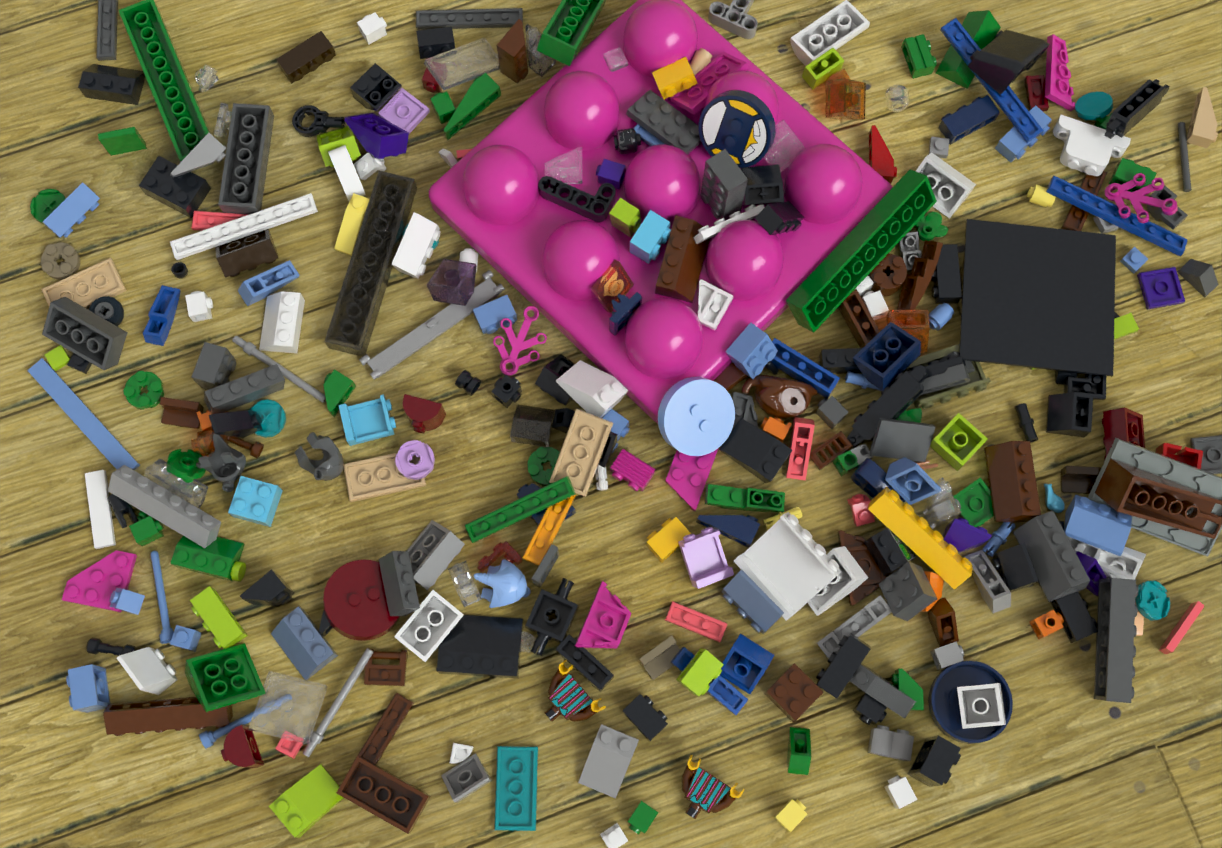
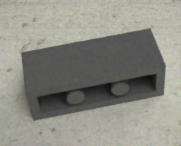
[379,551,420,616]

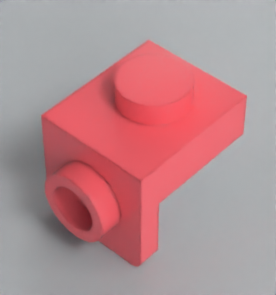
[847,494,875,527]

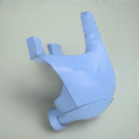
[473,559,531,608]

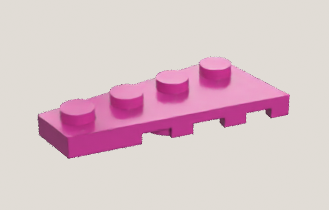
[1045,34,1075,111]

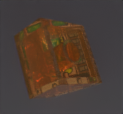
[825,78,866,120]

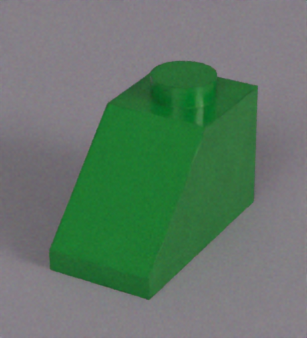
[323,369,356,417]
[787,727,812,775]

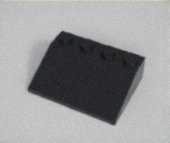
[437,615,523,679]

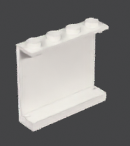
[734,512,842,621]

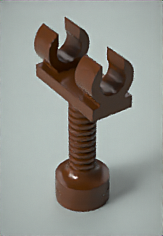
[211,431,264,459]

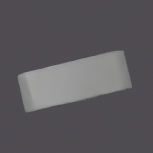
[708,0,758,39]

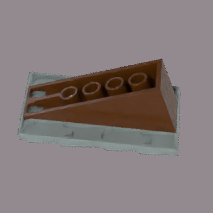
[1088,438,1222,557]

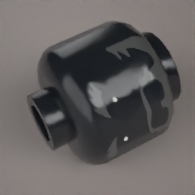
[613,128,641,154]

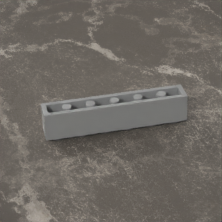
[108,465,221,548]

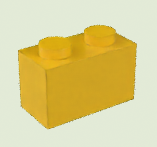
[652,57,698,99]
[646,517,691,563]

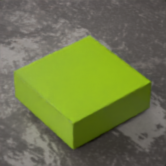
[44,345,70,372]

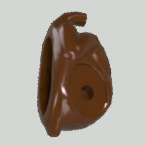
[741,375,817,418]

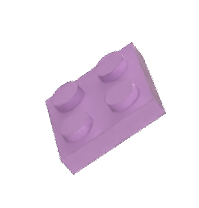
[378,88,430,134]

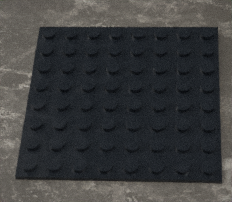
[959,219,1116,377]

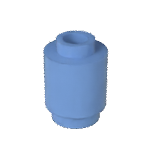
[926,303,954,330]

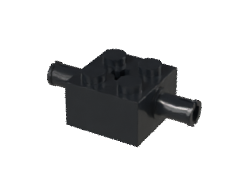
[525,578,579,656]

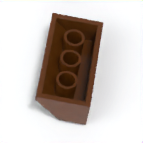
[655,215,710,303]
[984,441,1041,522]

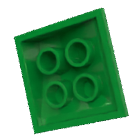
[185,643,266,712]

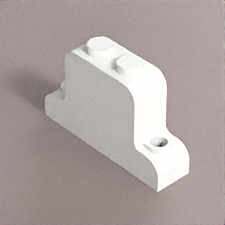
[1053,115,1131,176]

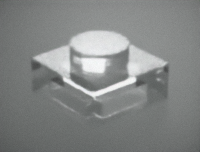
[603,47,628,72]

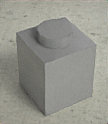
[930,641,964,670]

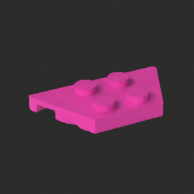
[665,448,719,511]
[575,581,631,649]

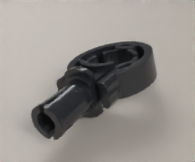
[292,105,345,137]

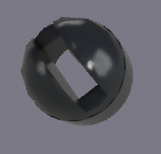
[171,262,188,279]

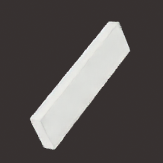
[85,470,116,549]

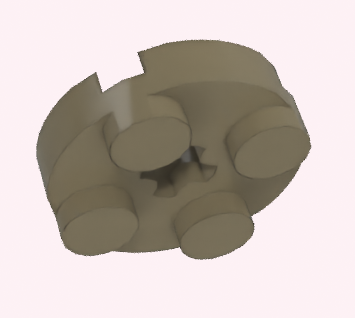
[41,243,81,280]

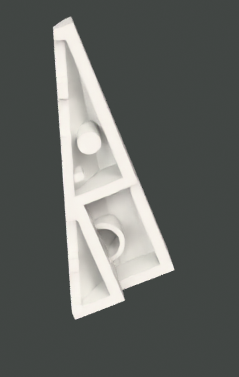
[1067,536,1146,580]

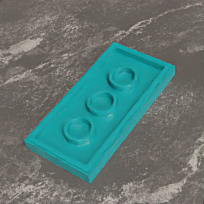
[495,746,538,831]

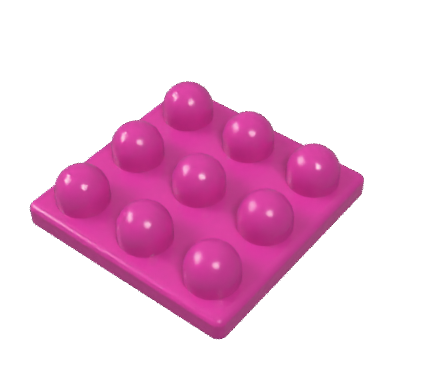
[429,0,893,423]

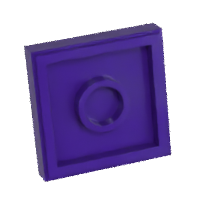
[1137,267,1185,310]

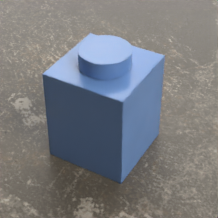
[110,588,145,615]
[170,625,202,652]

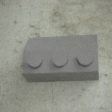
[407,520,465,591]

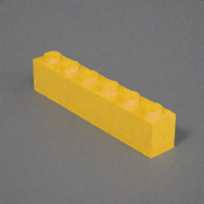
[868,487,973,590]

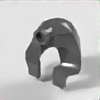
[294,432,344,481]
[196,433,246,492]

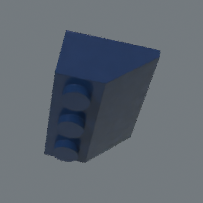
[853,322,921,391]

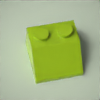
[316,126,361,167]

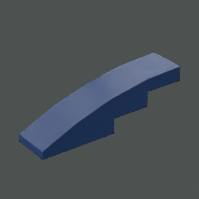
[671,647,748,715]

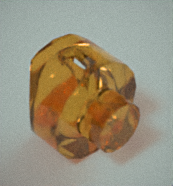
[191,429,215,457]

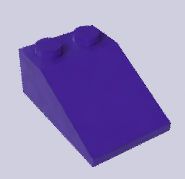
[344,113,409,159]

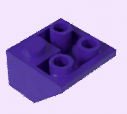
[942,518,992,554]

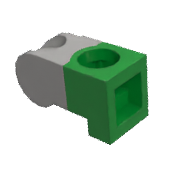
[833,444,873,477]

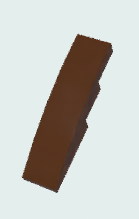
[897,241,943,314]

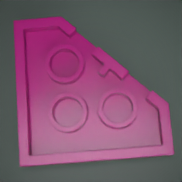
[62,550,137,613]

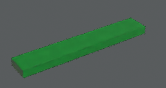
[465,476,576,543]

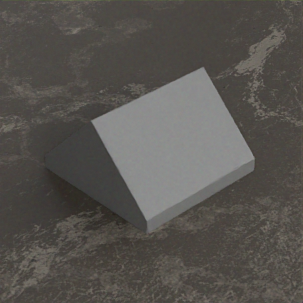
[441,753,492,803]

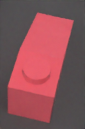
[786,417,815,481]

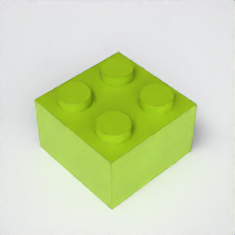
[930,413,988,471]

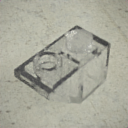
[448,561,482,607]

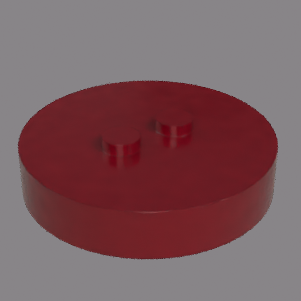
[323,560,400,641]

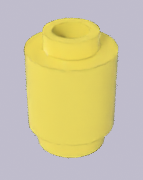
[1027,184,1056,208]

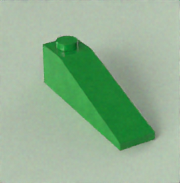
[444,73,501,140]

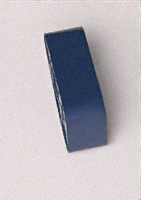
[851,458,905,502]

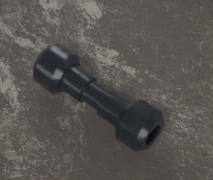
[86,637,137,656]

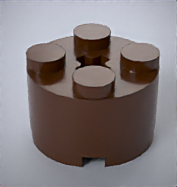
[868,253,907,296]

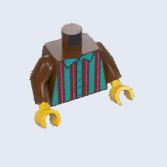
[544,660,606,722]
[682,755,745,819]

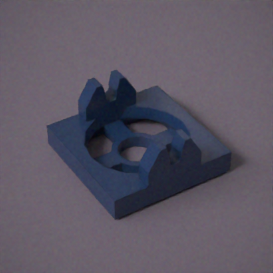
[609,292,642,336]

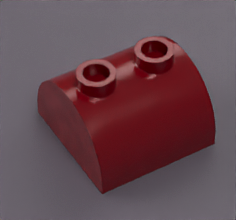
[403,394,446,434]
[221,725,264,768]

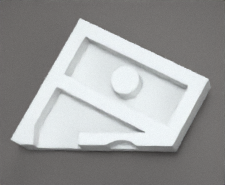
[698,279,734,331]

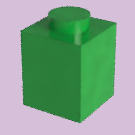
[430,91,456,124]
[129,516,164,547]
[628,801,658,835]

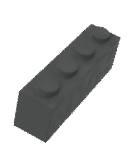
[204,364,285,414]

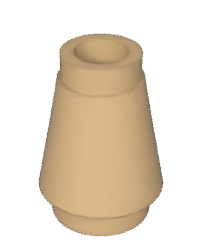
[690,48,712,76]

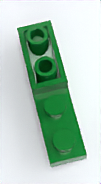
[705,484,785,512]

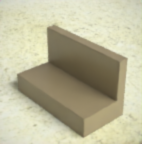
[639,636,680,680]

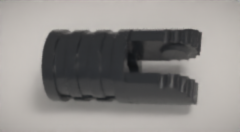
[107,494,138,529]

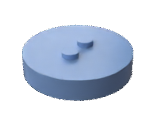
[658,377,735,456]

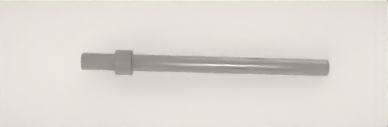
[232,335,326,403]
[303,648,374,757]

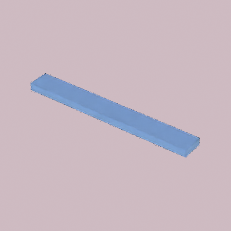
[27,358,140,470]

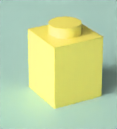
[774,799,807,832]

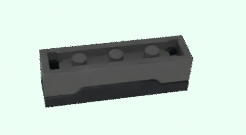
[889,355,970,395]

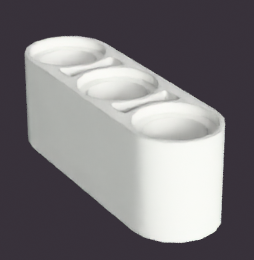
[328,145,366,202]

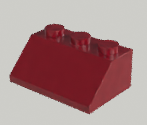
[1102,407,1145,460]

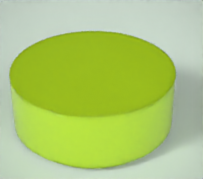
[231,561,246,582]

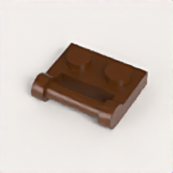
[364,649,408,686]

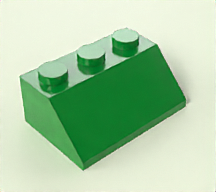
[170,536,245,581]

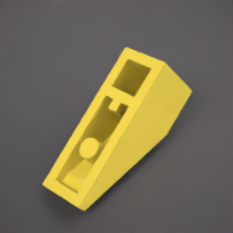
[334,193,374,256]

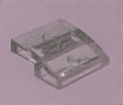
[763,120,806,172]

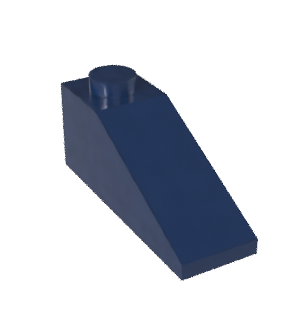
[696,515,760,548]

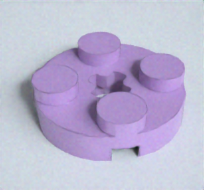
[395,440,435,480]

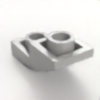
[899,232,922,270]

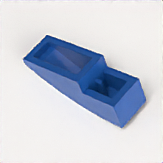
[143,285,181,346]

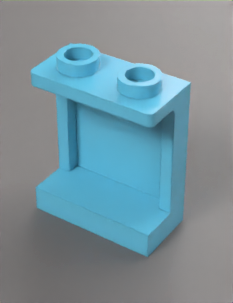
[338,394,396,446]

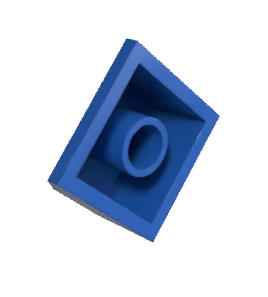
[720,634,774,694]

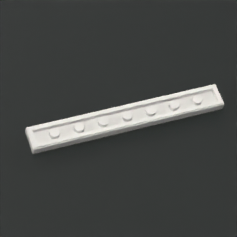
[170,193,318,260]

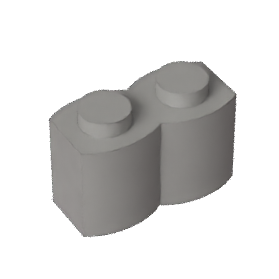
[868,725,914,761]

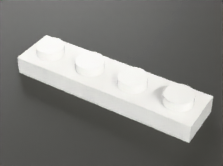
[693,204,765,244]

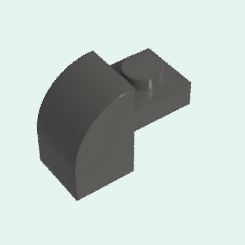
[1147,185,1188,230]

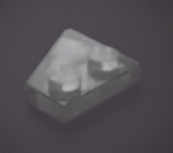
[214,103,232,137]
[545,147,582,184]

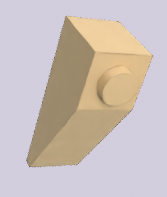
[1187,87,1218,148]

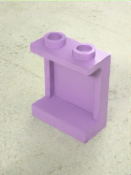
[678,527,734,589]

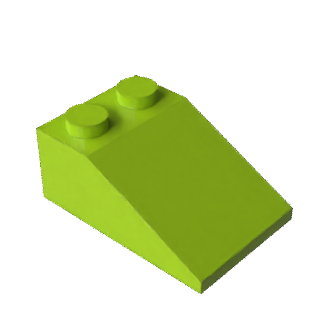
[269,764,344,838]

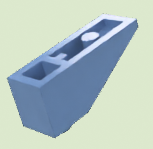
[238,260,300,306]

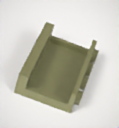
[903,344,991,409]

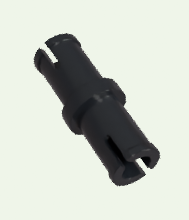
[1014,403,1038,443]

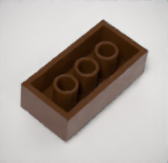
[336,756,431,834]

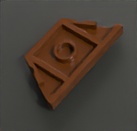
[838,530,886,606]

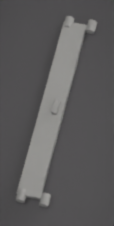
[359,270,505,380]

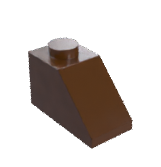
[928,597,959,647]

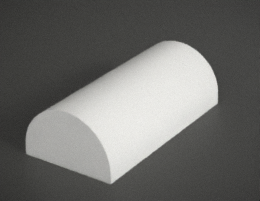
[791,0,870,66]

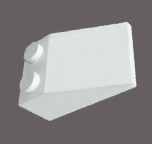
[556,360,628,418]
[808,546,868,616]
[117,647,178,695]

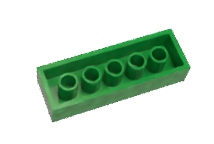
[536,0,606,66]

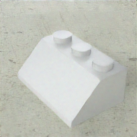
[916,153,976,219]
[392,212,441,279]
[259,291,305,354]
[394,590,464,662]

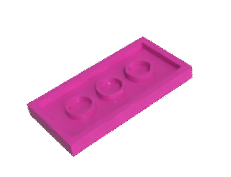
[670,51,749,115]

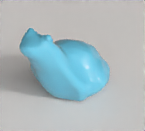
[1044,483,1065,513]

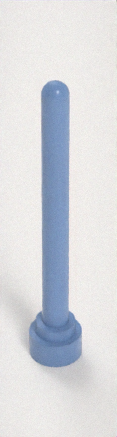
[150,551,174,644]
[199,694,292,749]

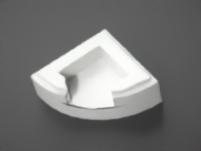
[438,149,457,168]
[449,743,474,764]

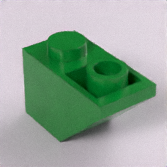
[892,668,924,711]

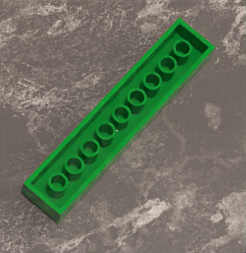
[118,0,211,162]
[786,169,937,333]

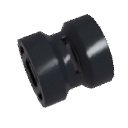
[455,370,482,396]

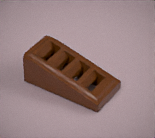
[810,431,852,470]

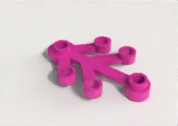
[1105,173,1178,223]
[493,306,547,376]

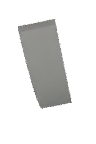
[817,595,892,658]

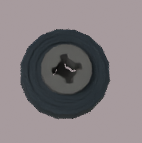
[89,296,124,326]

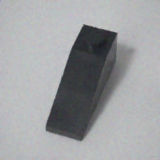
[209,410,263,438]

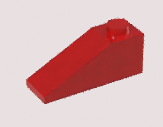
[869,125,897,184]

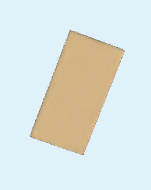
[41,258,127,309]
[549,409,614,497]
[343,453,427,502]

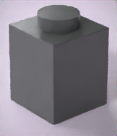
[816,396,848,429]

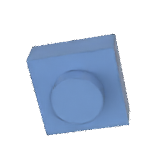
[1120,247,1148,274]

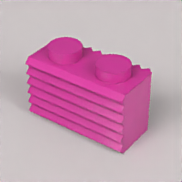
[610,449,656,492]

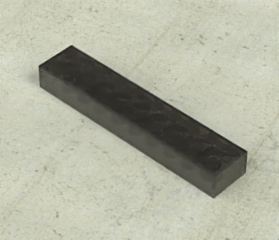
[324,171,417,357]

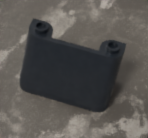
[967,29,1050,95]

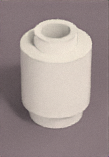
[458,248,479,277]

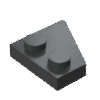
[731,392,758,430]

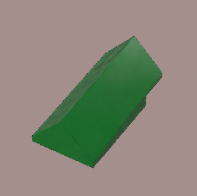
[936,10,1001,89]

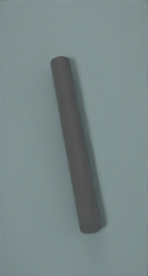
[1178,122,1192,192]

